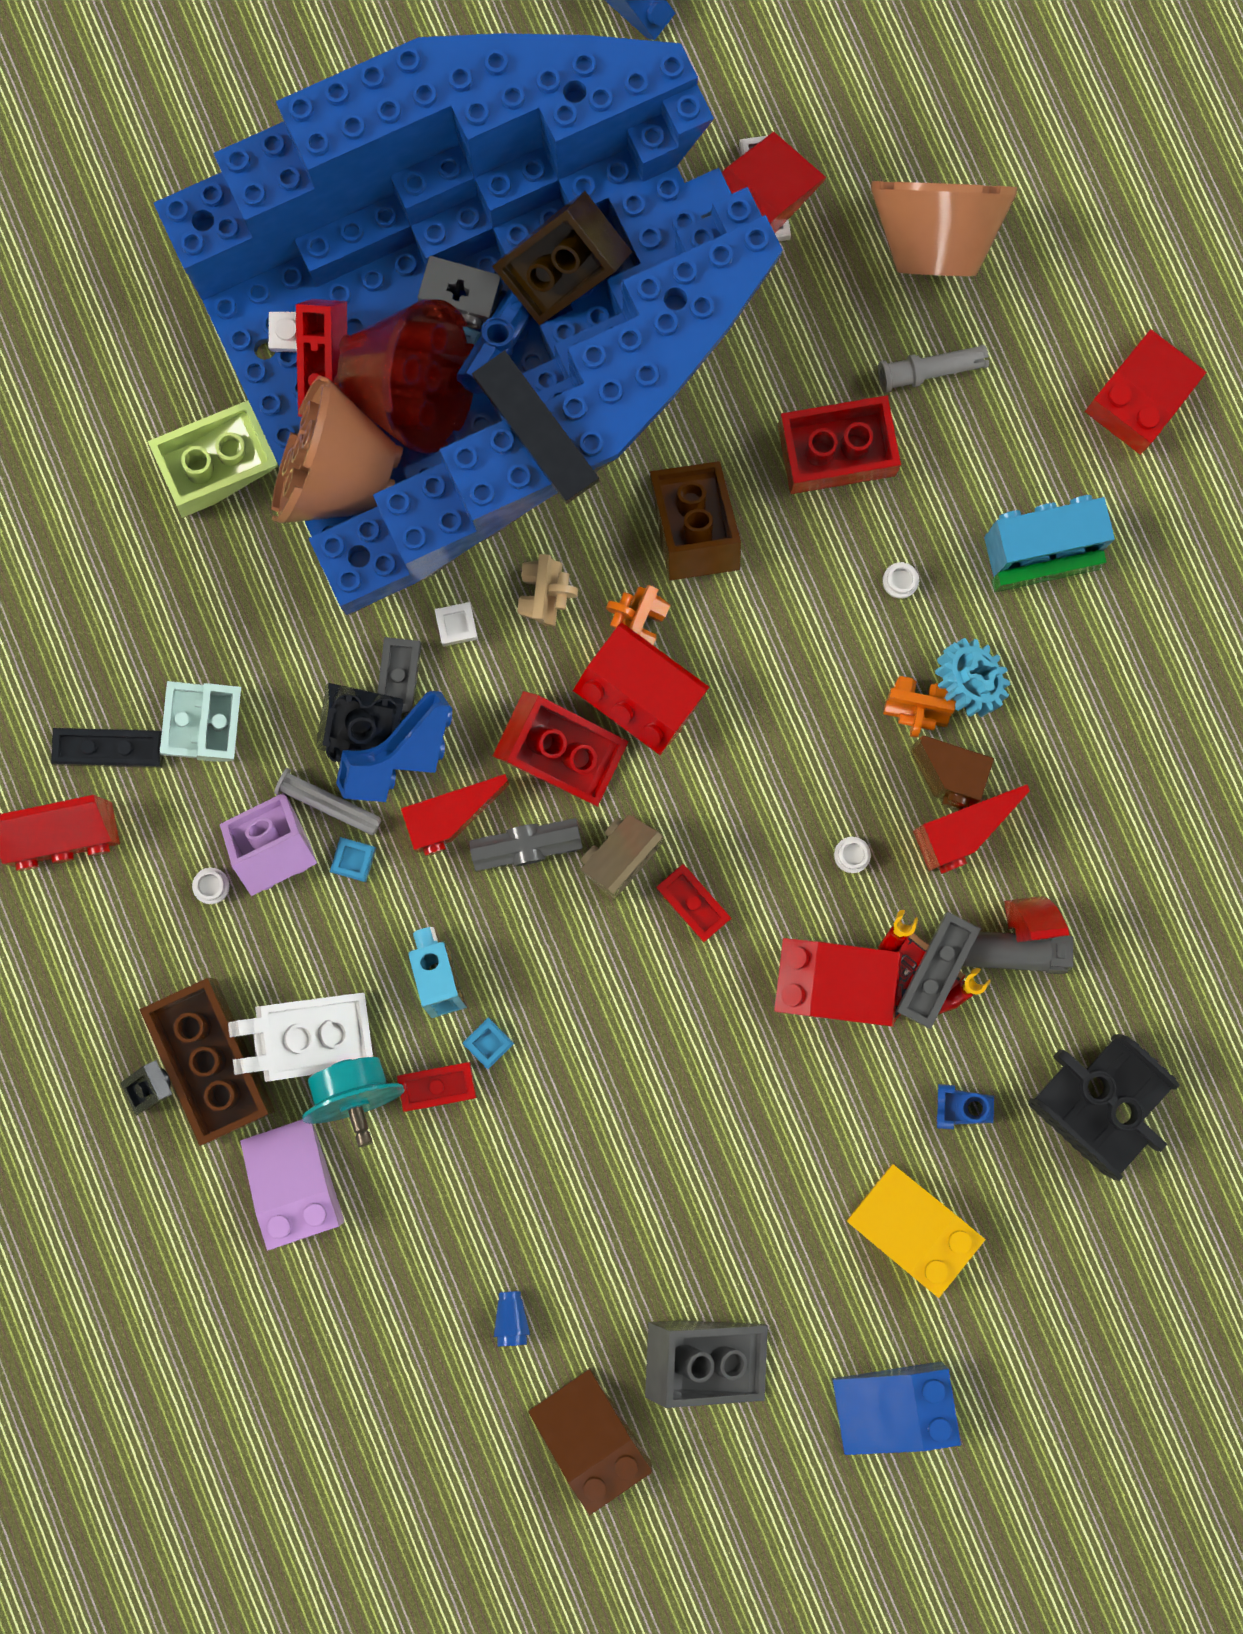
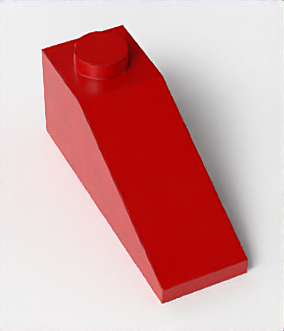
[296,299,347,417]
[401,774,509,856]

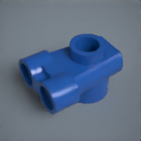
[937,1084,994,1130]

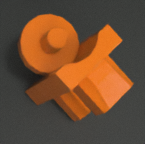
[606,585,670,646]
[883,676,956,738]

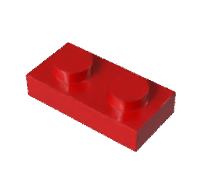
[656,863,732,943]
[397,1062,477,1112]

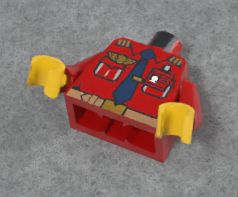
[878,910,991,1023]

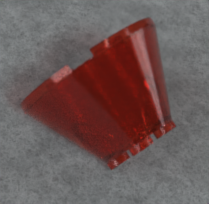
[334,299,474,453]

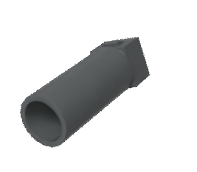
[963,931,1073,974]

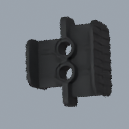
[1028,1034,1180,1181]

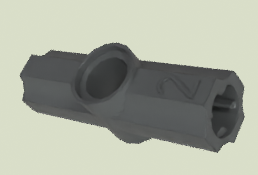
[469,818,583,872]

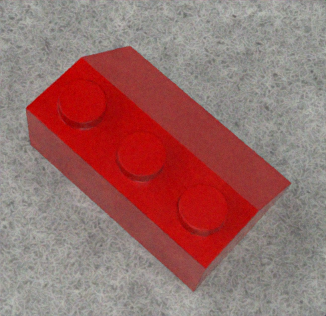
[573,622,710,755]
[0,795,120,871]

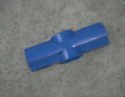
[457,289,532,395]

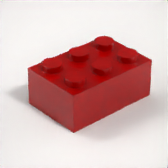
[778,395,901,494]

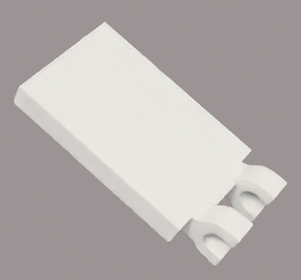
[228,992,373,1082]

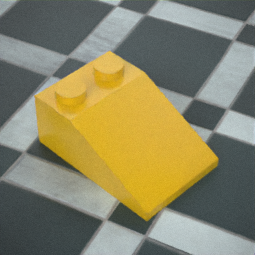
[846,1164,986,1298]

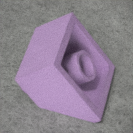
[220,793,317,896]

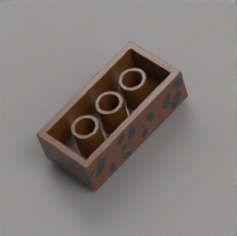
[139,978,276,1146]

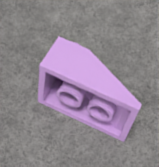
[240,1119,345,1251]

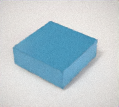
[330,837,376,882]
[462,1017,515,1069]

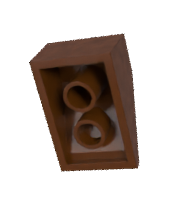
[650,461,741,581]
[528,1368,653,1516]

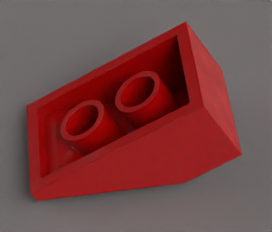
[721,132,826,233]
[1084,329,1207,455]
[492,691,629,807]
[913,784,1030,874]
[774,938,902,1027]

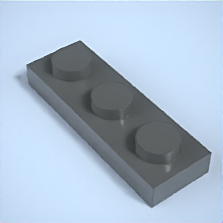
[895,912,981,1029]

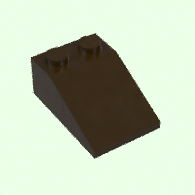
[492,191,632,326]

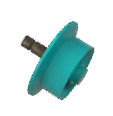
[302,1057,405,1147]

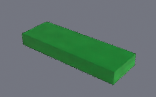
[992,550,1107,593]

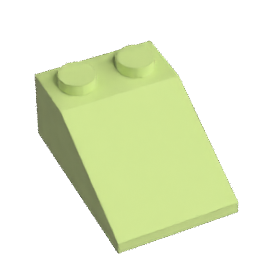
[148,400,279,518]

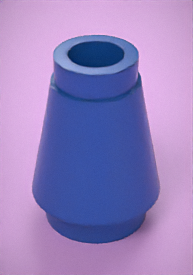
[493,1291,530,1347]

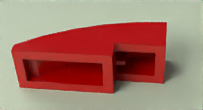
[1004,896,1069,942]

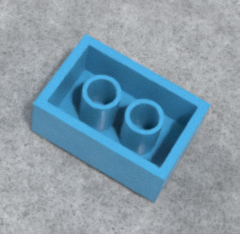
[984,495,1115,577]

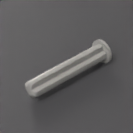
[274,768,381,835]

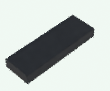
[51,728,163,768]

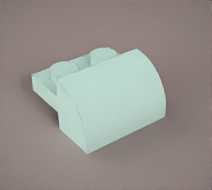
[160,681,241,762]

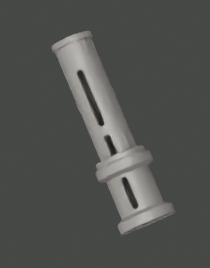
[878,345,989,393]

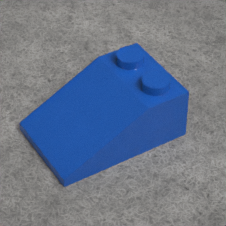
[832,1361,961,1455]

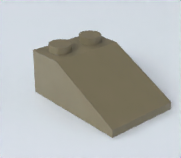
[580,814,663,900]

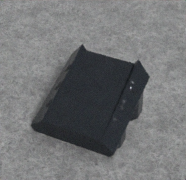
[317,682,403,762]

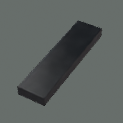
[472,350,599,505]

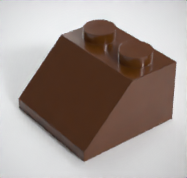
[911,735,994,811]

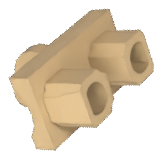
[517,554,578,626]

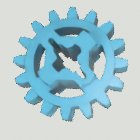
[935,638,1010,717]

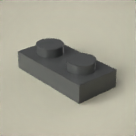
[377,637,422,714]

